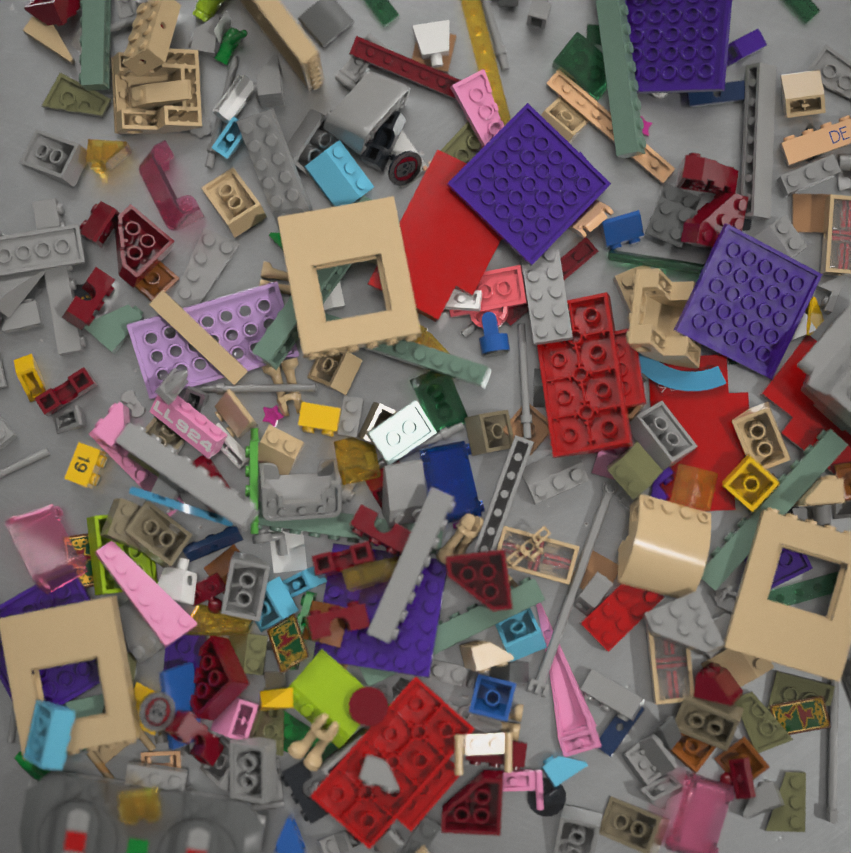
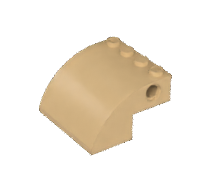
[111,49,202,134]
[626,269,702,368]
[618,494,711,598]

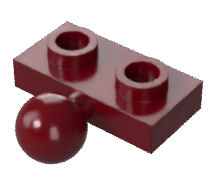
[193,572,226,614]
[719,757,756,799]

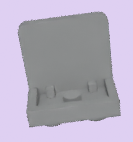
[622,735,678,787]

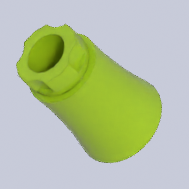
[192,0,225,23]

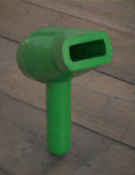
[213,28,248,66]
[14,751,51,781]

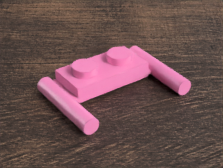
[494,769,544,810]

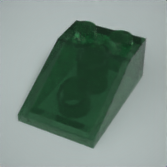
[552,32,607,101]
[409,371,468,435]

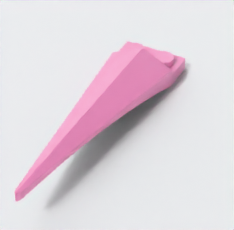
[536,602,602,757]

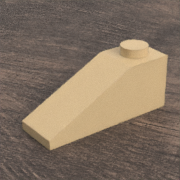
[23,16,75,66]
[131,79,192,110]

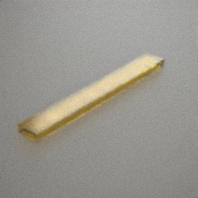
[460,0,511,126]

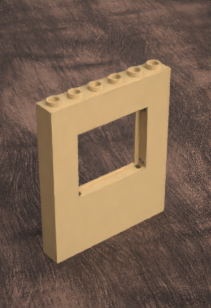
[239,0,324,91]
[277,196,421,360]
[723,508,851,682]
[0,596,142,760]

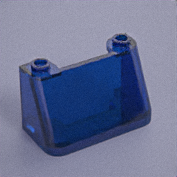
[419,440,485,524]

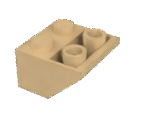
[781,70,826,118]
[459,640,514,673]

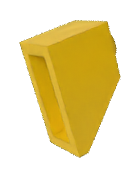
[14,354,47,402]

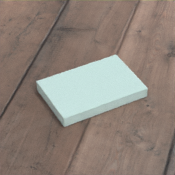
[367,400,437,465]

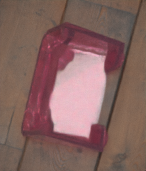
[139,140,205,231]
[5,504,88,595]
[664,771,735,853]

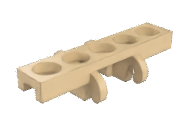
[506,526,552,567]

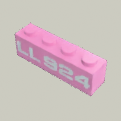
[150,395,228,459]

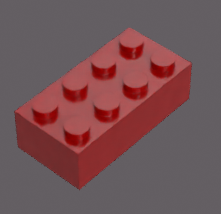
[579,583,664,652]

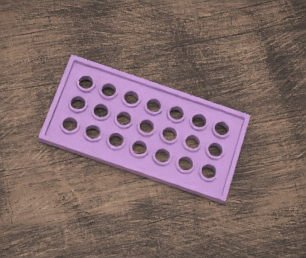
[127,281,299,399]

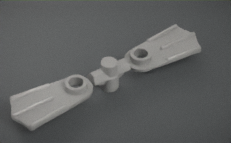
[392,678,502,733]

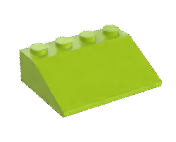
[86,515,158,596]
[288,649,365,749]

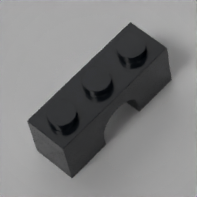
[360,110,406,172]
[281,759,329,824]

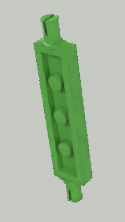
[245,428,259,534]

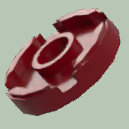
[348,686,388,726]

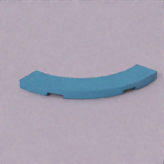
[639,353,727,391]
[129,486,233,526]

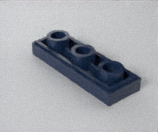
[687,80,745,108]
[183,526,243,562]
[599,707,645,757]

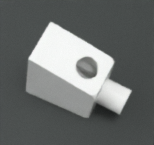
[413,20,449,68]
[158,557,197,605]

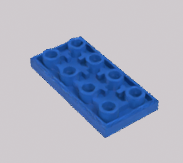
[159,662,201,750]

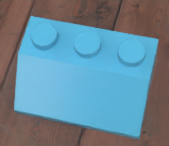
[304,140,374,207]
[24,700,75,770]

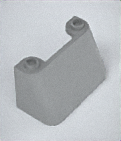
[324,71,411,155]
[259,459,342,521]

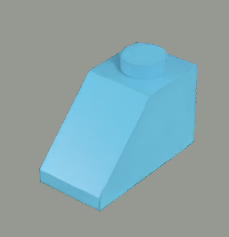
[211,116,244,159]
[282,566,327,598]
[541,755,588,788]

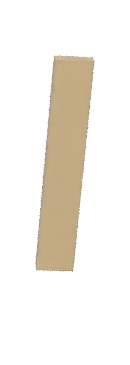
[149,290,248,385]

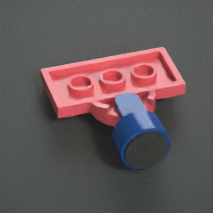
[449,265,527,357]

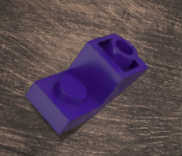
[727,28,767,67]
[651,467,676,501]

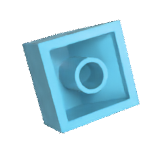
[255,577,299,632]
[495,608,547,662]

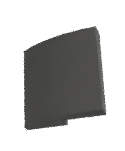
[298,0,354,47]

